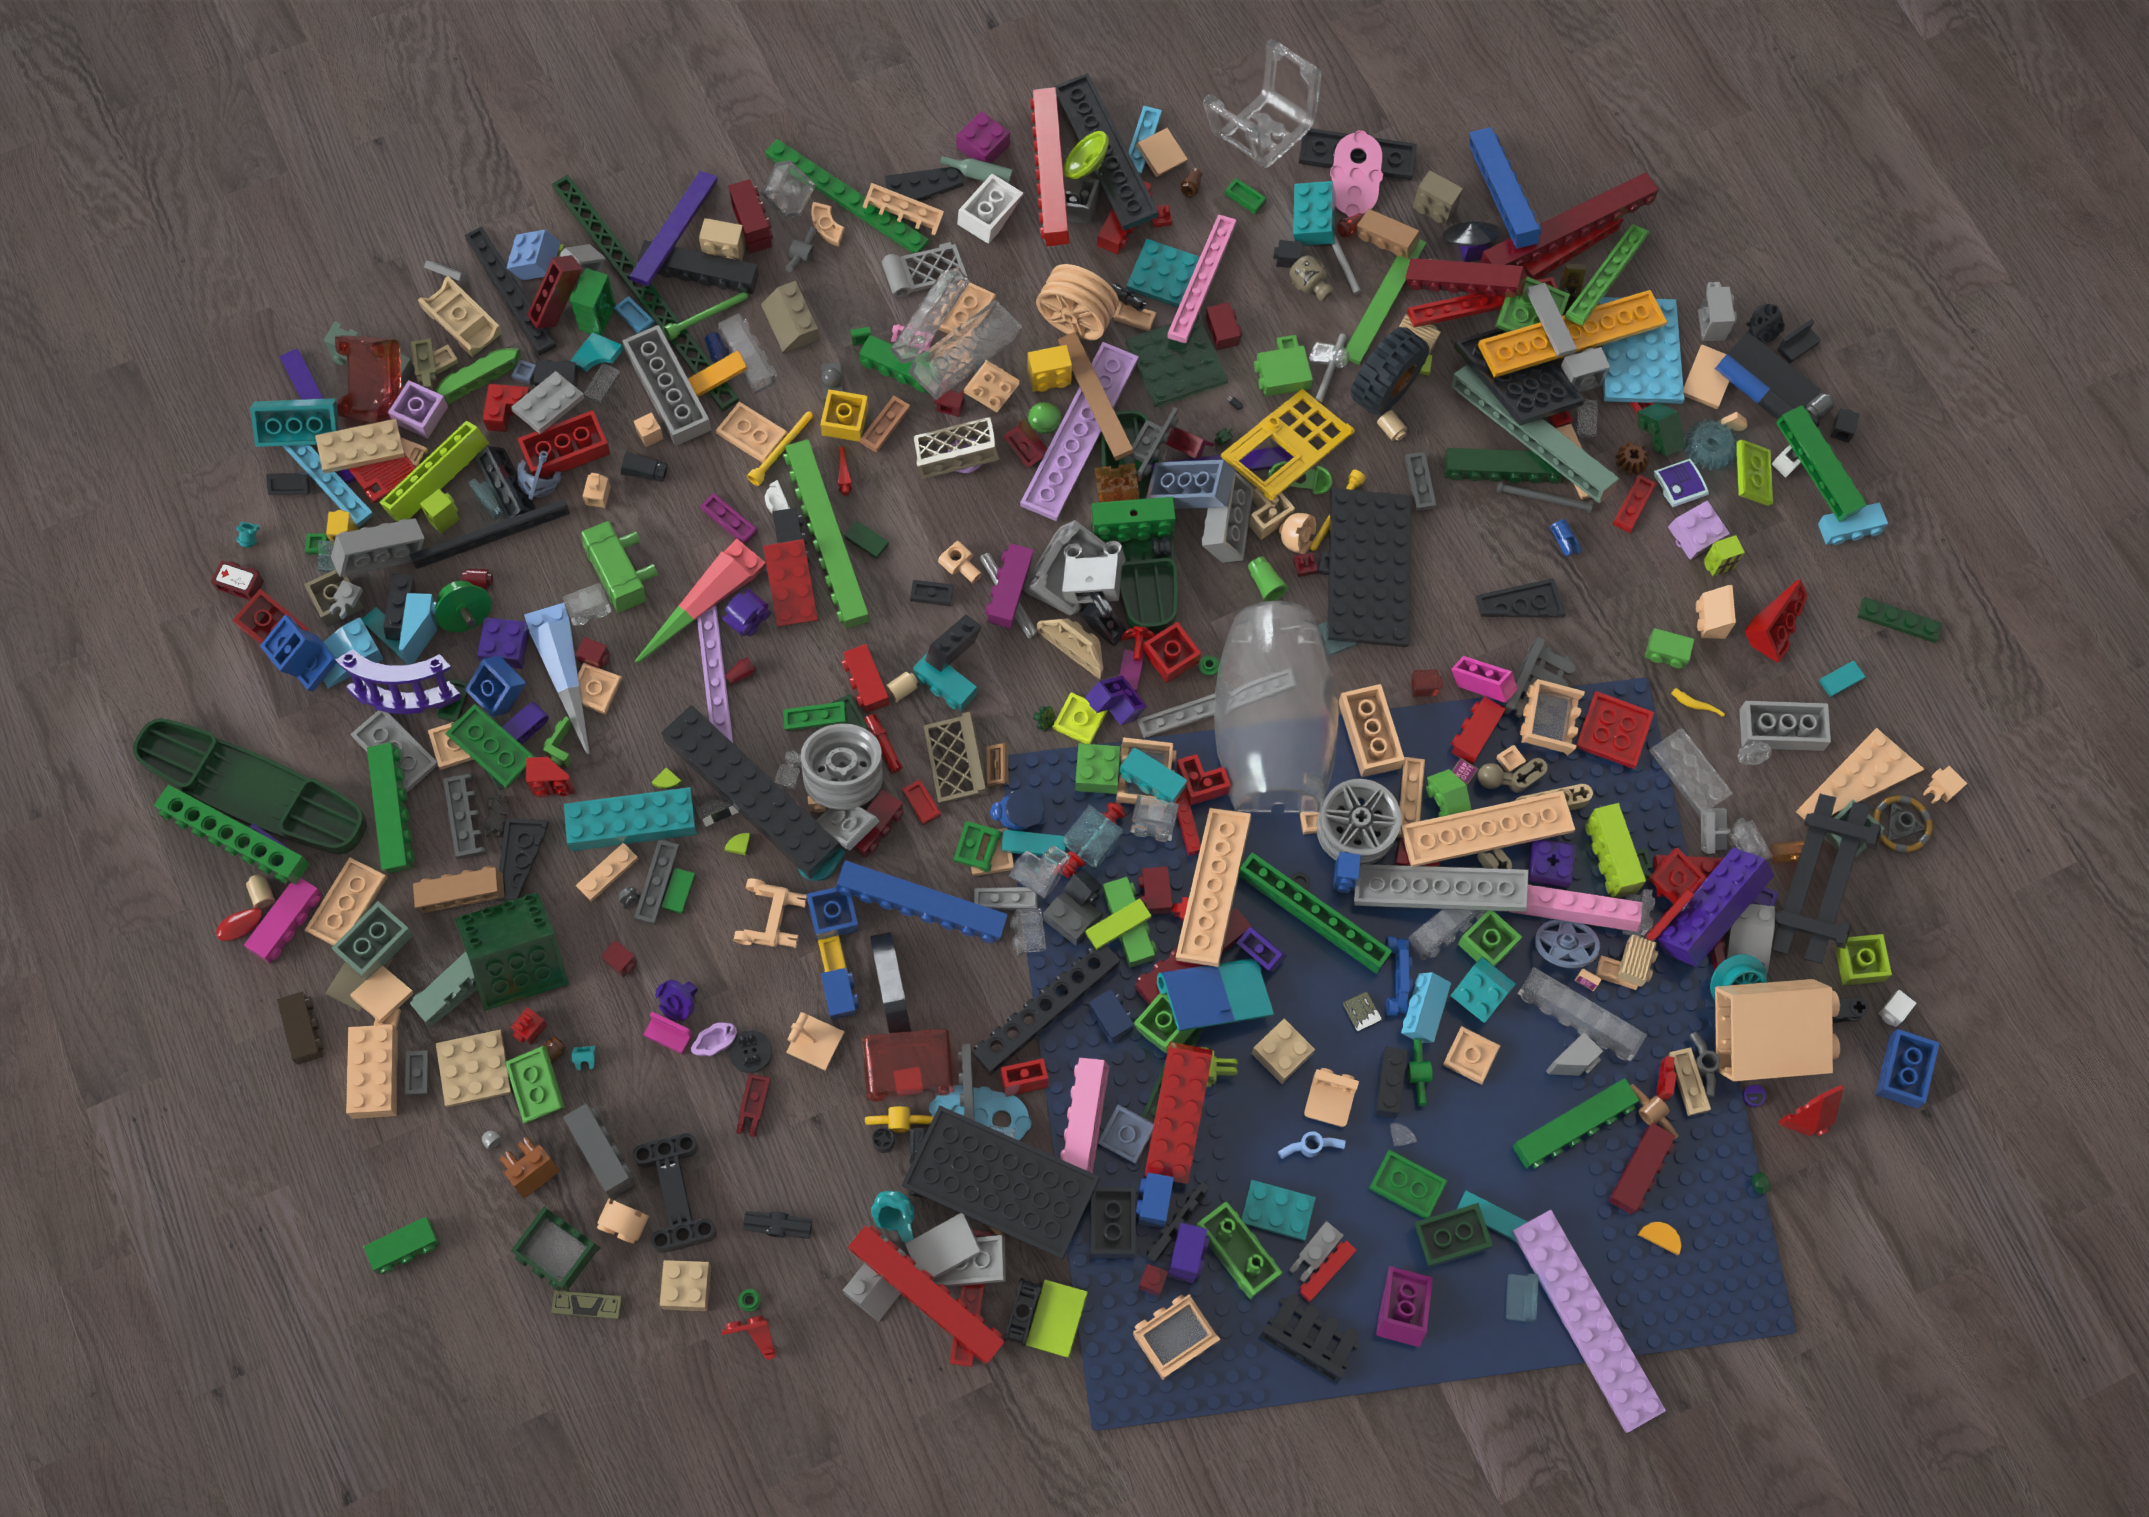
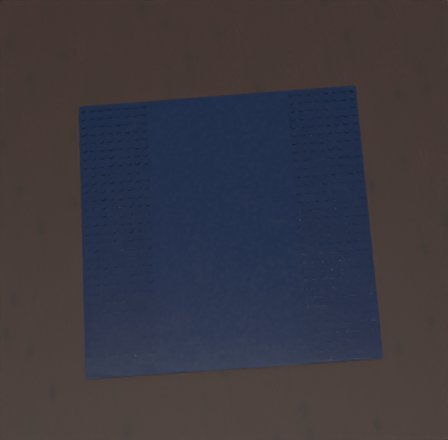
[1004,678,1796,1431]

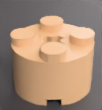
[597,1198,649,1244]

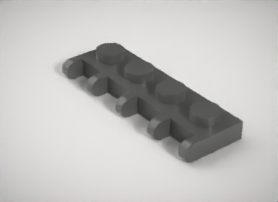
[443,773,486,859]

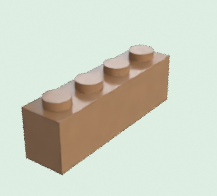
[413,866,504,914]

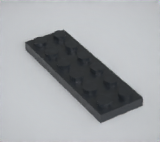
[1298,127,1417,180]

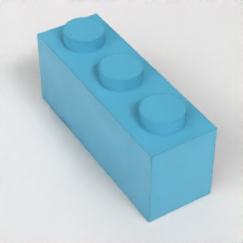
[1818,503,1888,545]
[1401,972,1451,1043]

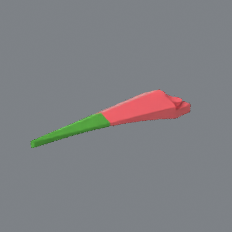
[635,539,767,664]

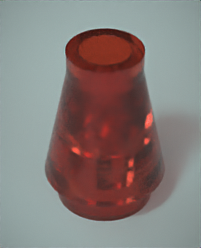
[1336,213,1363,237]

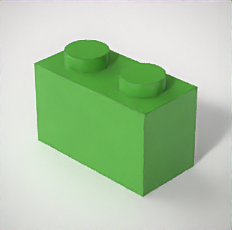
[1645,628,1694,668]

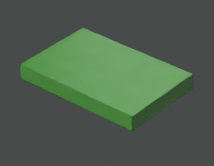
[505,1046,565,1124]

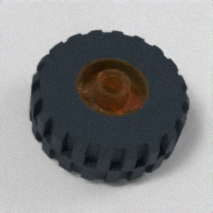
[1350,327,1430,416]

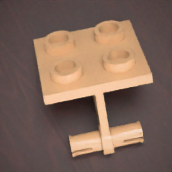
[786,1012,845,1071]

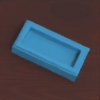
[614,296,655,333]

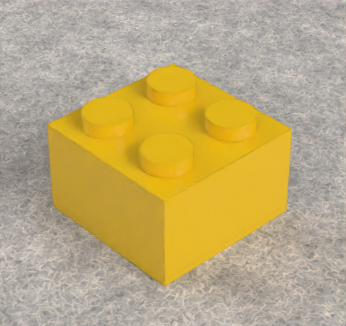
[1028,345,1072,392]
[820,389,869,442]

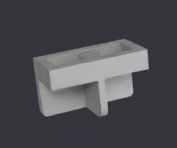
[1701,808,1731,854]

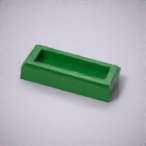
[1224,178,1267,214]
[662,868,696,914]

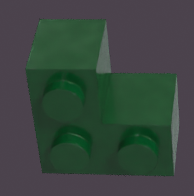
[1637,402,1686,457]

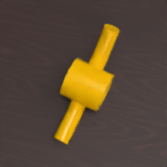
[865,1106,933,1133]

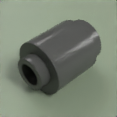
[1805,393,1834,420]

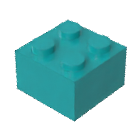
[1451,957,1516,1023]

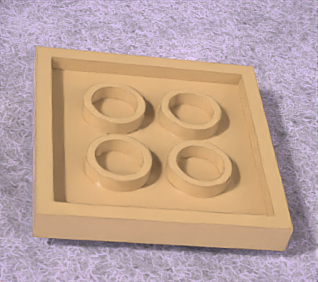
[436,1029,512,1108]

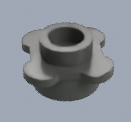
[618,887,641,909]

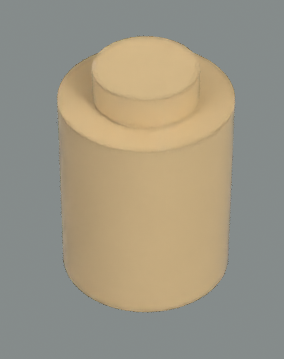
[1377,410,1407,441]
[885,672,918,702]
[246,874,275,909]

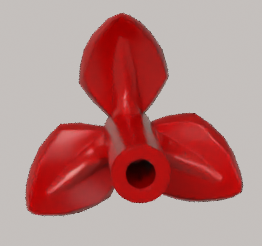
[1122,626,1156,661]

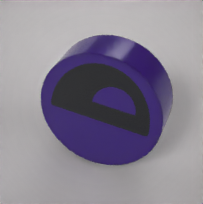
[1743,1085,1766,1107]

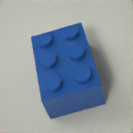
[1875,1029,1940,1109]

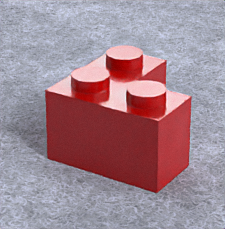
[483,384,530,432]
[1176,754,1231,806]

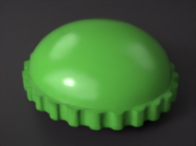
[1028,402,1062,434]

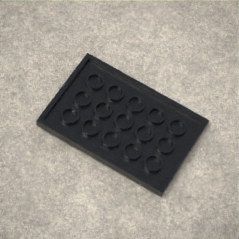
[1454,328,1585,426]

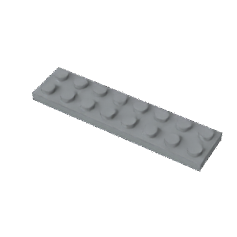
[1354,864,1528,912]

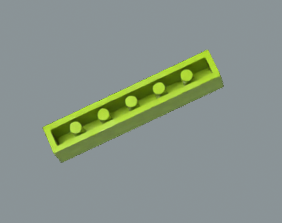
[379,421,489,522]

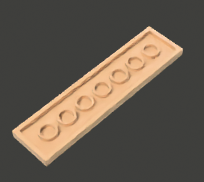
[1400,791,1575,867]
[1176,808,1251,967]

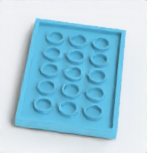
[1598,297,1684,404]

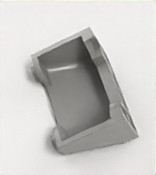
[1023,520,1106,615]

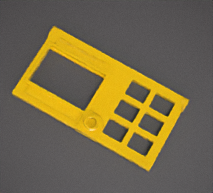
[1220,389,1355,501]

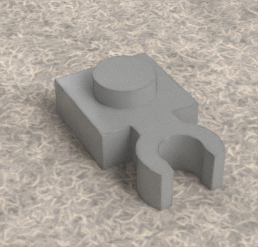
[329,580,363,619]

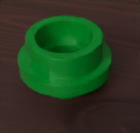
[1199,656,1219,676]
[738,1289,761,1312]

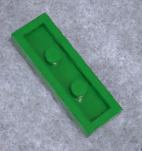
[783,701,847,731]

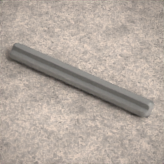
[980,553,1037,639]

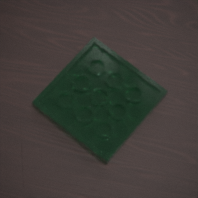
[1126,314,1228,407]

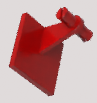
[722,1315,776,1360]

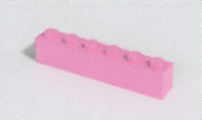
[1509,885,1643,932]
[1060,1058,1110,1173]

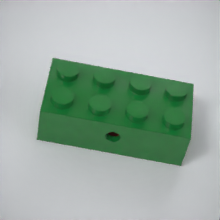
[1091,497,1175,543]

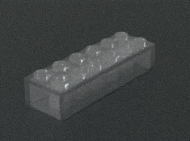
[909,299,1023,400]

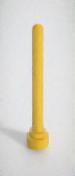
[747,411,813,486]
[1309,470,1366,551]

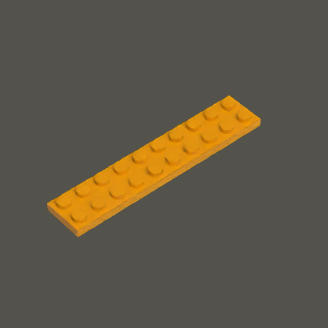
[1478,290,1667,378]

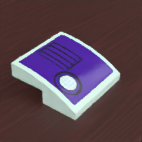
[1654,459,1709,507]

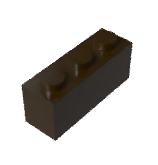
[277,991,324,1065]

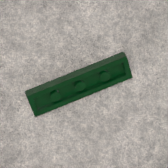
[1857,597,1942,643]

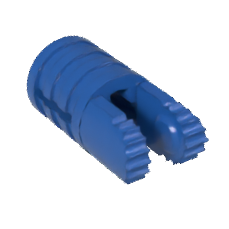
[1550,519,1582,557]

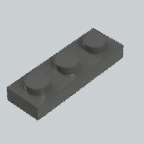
[1404,452,1437,511]

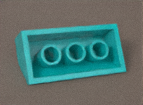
[250,398,339,447]

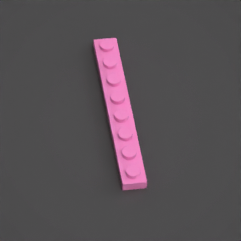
[1168,215,1237,343]

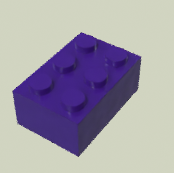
[1167,1223,1210,1284]

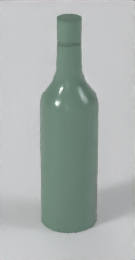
[940,156,1013,184]

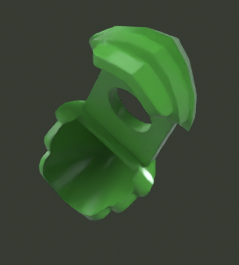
[1268,461,1333,494]

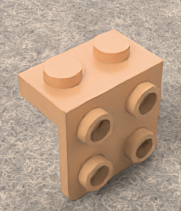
[1304,1068,1359,1127]

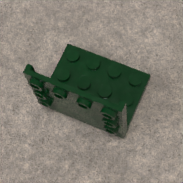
[455,892,569,1011]

